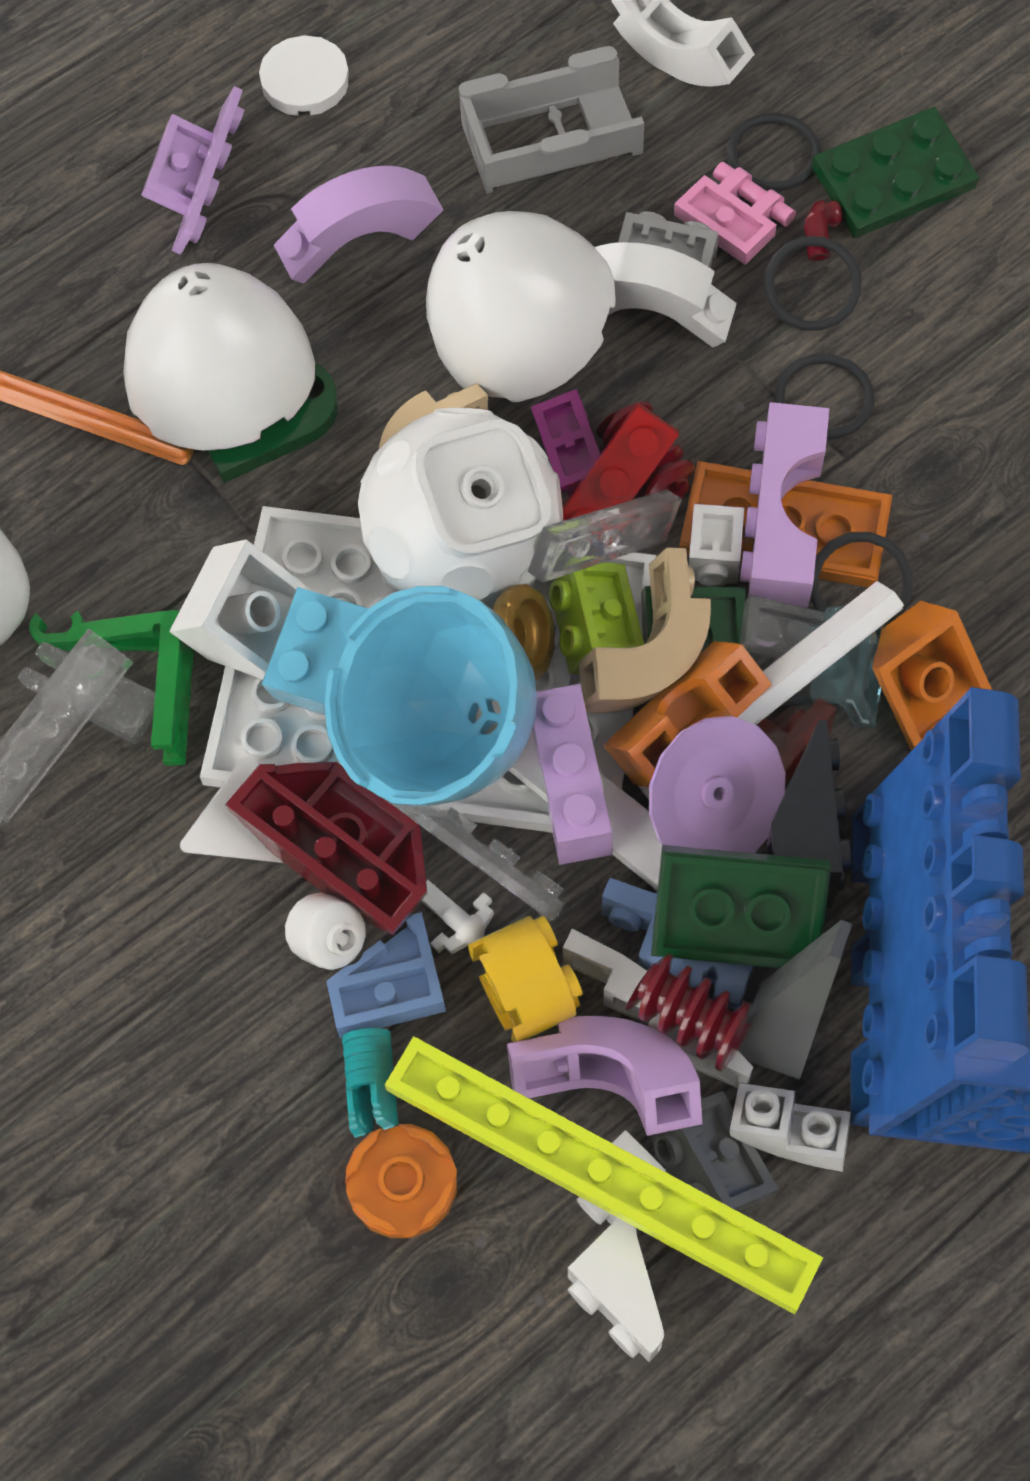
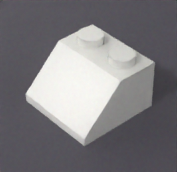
[169,540,314,679]

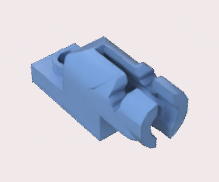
[601,878,754,1009]

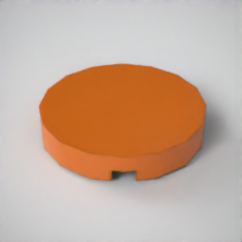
[345,1124,457,1238]

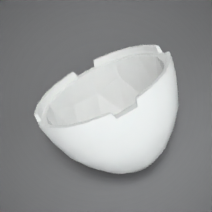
[426,211,616,402]
[123,263,315,450]

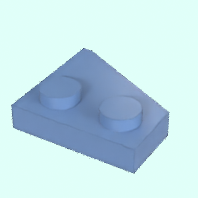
[326,912,446,1038]

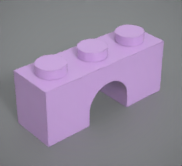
[532,684,612,865]

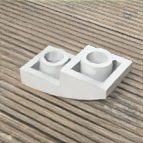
[730,1083,851,1172]

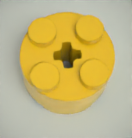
[468,915,583,1042]

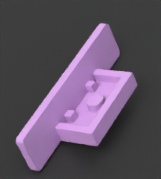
[141,86,244,255]

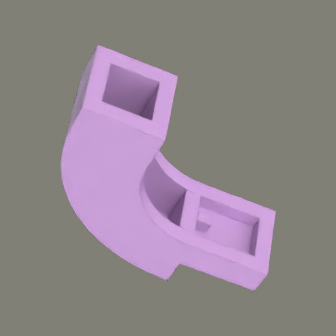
[274,166,443,284]
[507,1016,702,1136]

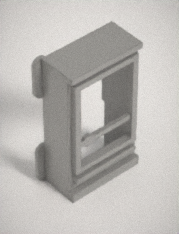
[459,46,644,194]

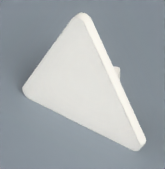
[180,756,284,863]

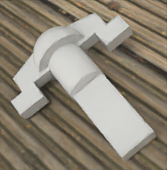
[422,880,494,954]

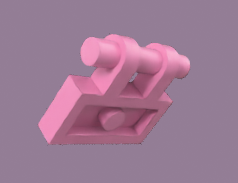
[674,162,796,265]

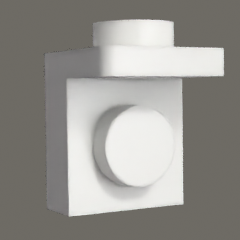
[689,504,744,587]

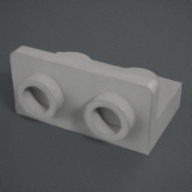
[618,211,718,268]

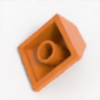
[872,601,992,751]

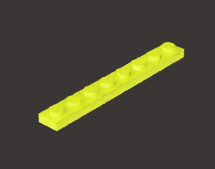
[385,1036,823,1315]

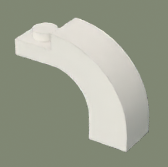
[611,0,755,87]
[594,242,737,347]

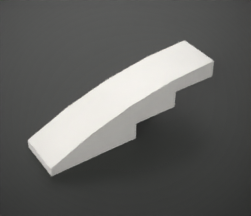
[563,929,753,1088]

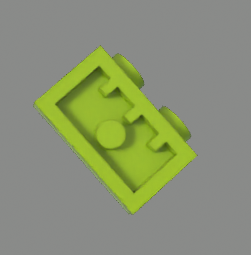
[549,561,644,675]

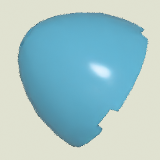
[325,586,537,806]

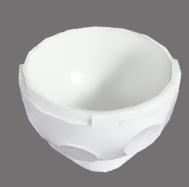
[358,408,563,610]

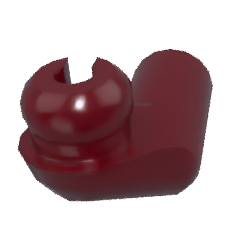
[804,200,842,261]

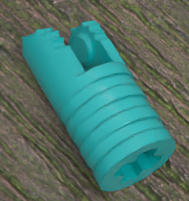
[342,1028,399,1138]

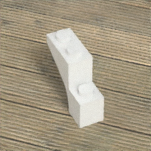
[568,1130,666,1362]

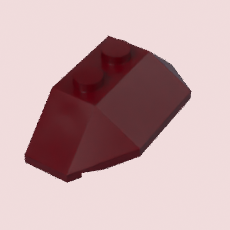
[225,762,428,935]

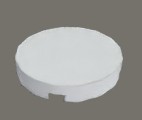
[259,35,349,116]

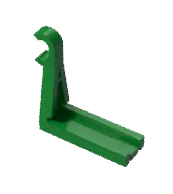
[29,610,194,766]

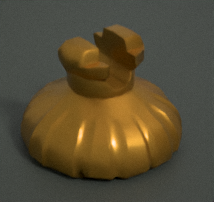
[492,583,555,681]

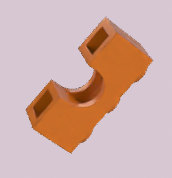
[603,641,772,788]

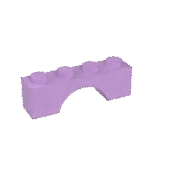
[740,402,829,608]

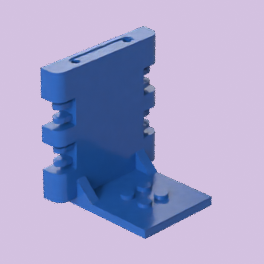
[850,687,1030,1153]

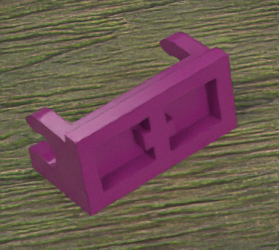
[531,389,601,498]

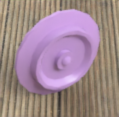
[649,716,785,853]

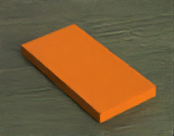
[679,461,893,588]

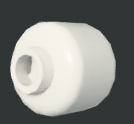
[285,893,366,970]

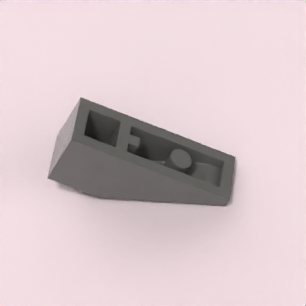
[738,920,852,1080]

